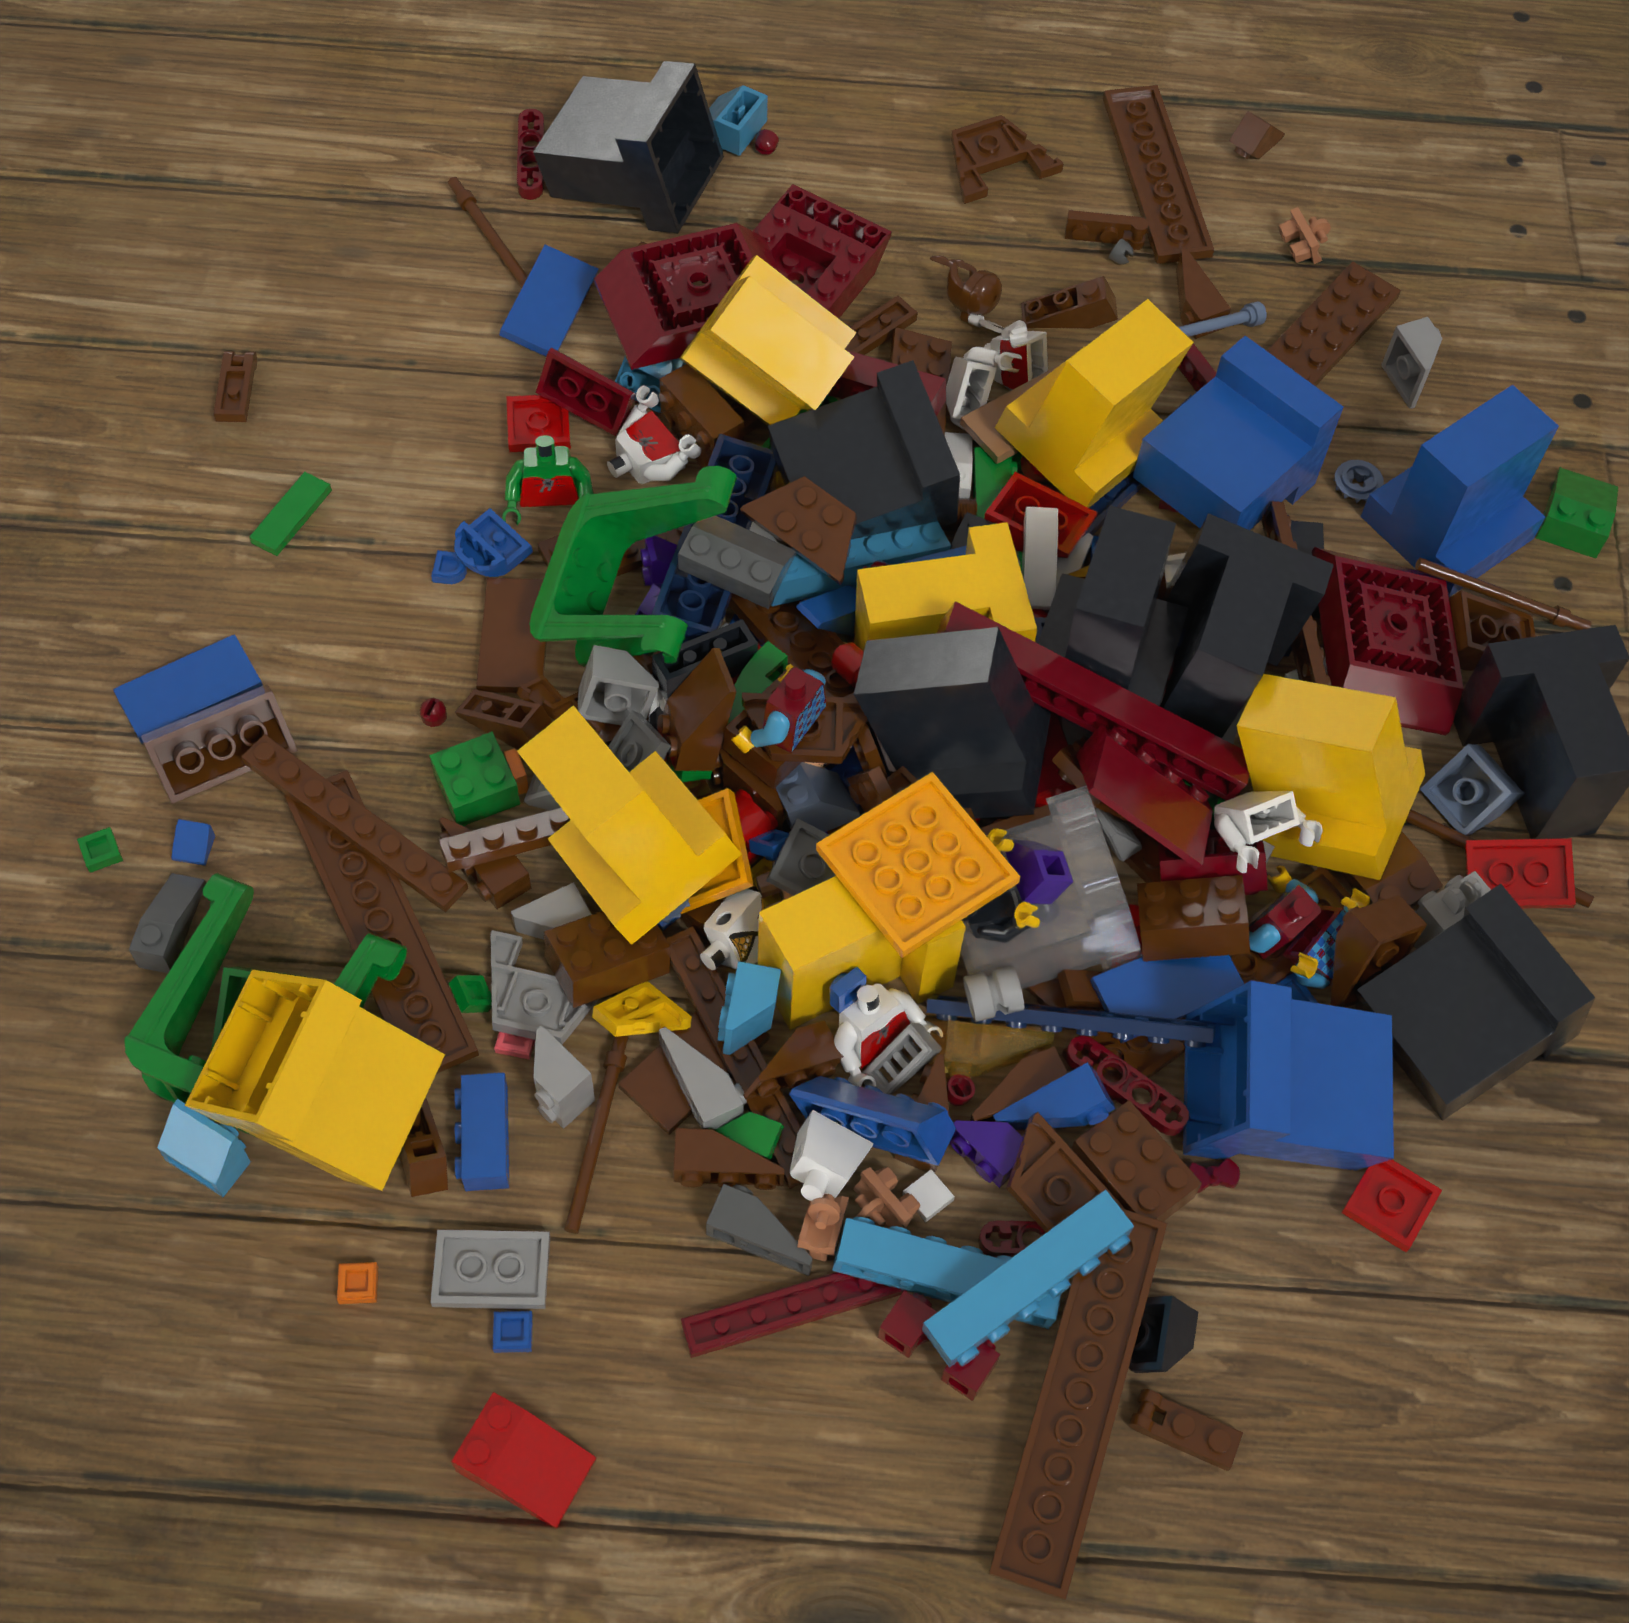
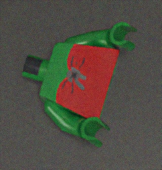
[502,435,594,525]

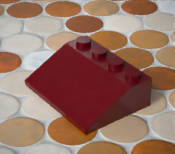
[1076,724,1213,870]

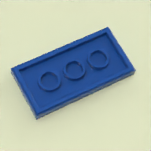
[499,244,598,357]
[113,634,263,744]
[1090,955,1244,1043]

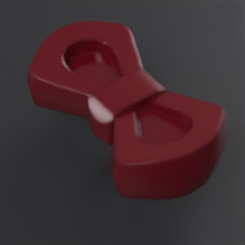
[1188,1158,1240,1193]

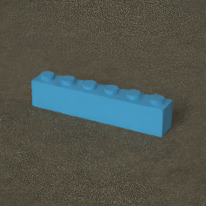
[771,521,951,606]
[922,1190,1134,1368]
[832,1217,1061,1329]

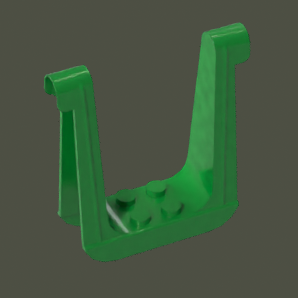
[530,466,737,667]
[124,873,407,1138]

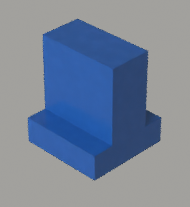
[1133,336,1344,530]
[1360,385,1559,597]
[1183,981,1394,1171]

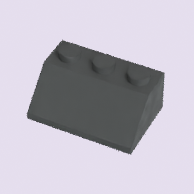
[678,516,797,609]

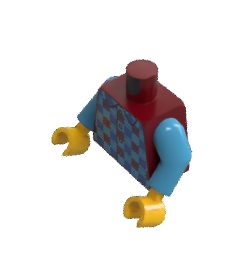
[731,664,827,753]
[1249,865,1322,960]
[1283,888,1370,989]

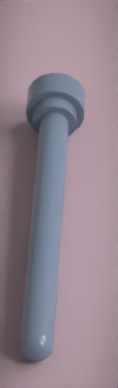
[1178,301,1267,337]

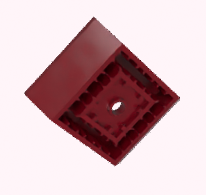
[753,184,892,319]
[594,223,782,370]
[1311,547,1464,736]

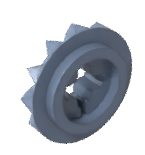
[1333,460,1384,503]

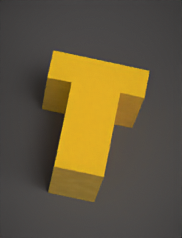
[680,255,856,425]
[995,299,1194,508]
[854,522,1037,651]
[1237,674,1425,880]
[517,705,742,945]
[758,876,966,1030]
[185,970,445,1191]

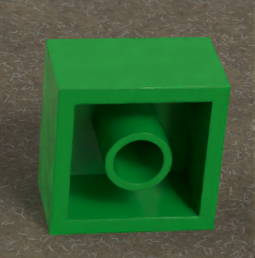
[429,731,521,826]

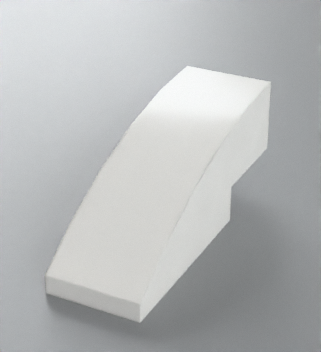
[1022,507,1058,610]

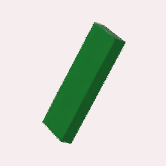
[249,471,332,556]

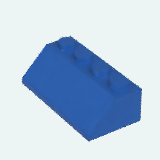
[789,1076,956,1166]

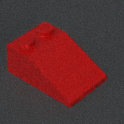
[984,472,1098,558]
[451,1392,597,1529]

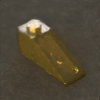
[943,1020,1054,1078]

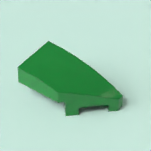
[715,1112,784,1160]

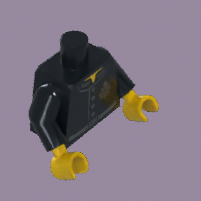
[962,828,1040,943]

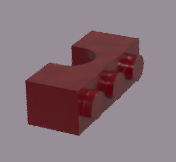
[877,1290,1000,1401]

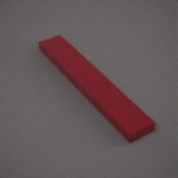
[681,1272,904,1358]

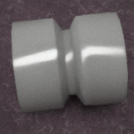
[963,965,1025,1022]

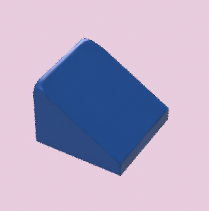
[171,819,215,866]

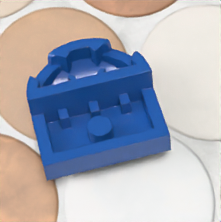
[454,508,533,577]

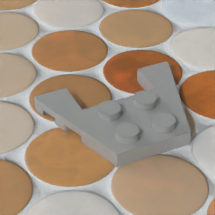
[491,930,599,1045]

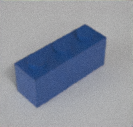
[455,1073,510,1191]

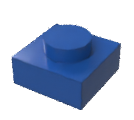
[749,829,789,861]
[830,967,866,1014]

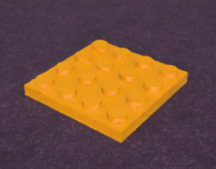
[816,772,1020,958]

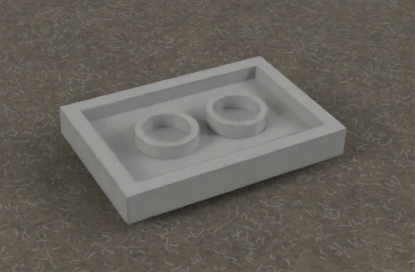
[430,1230,551,1309]

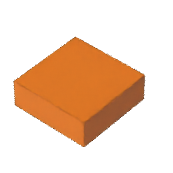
[504,748,528,795]
[337,1262,378,1304]

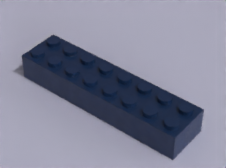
[651,434,777,643]

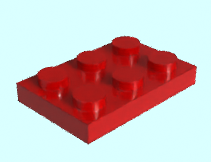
[1465,838,1576,908]

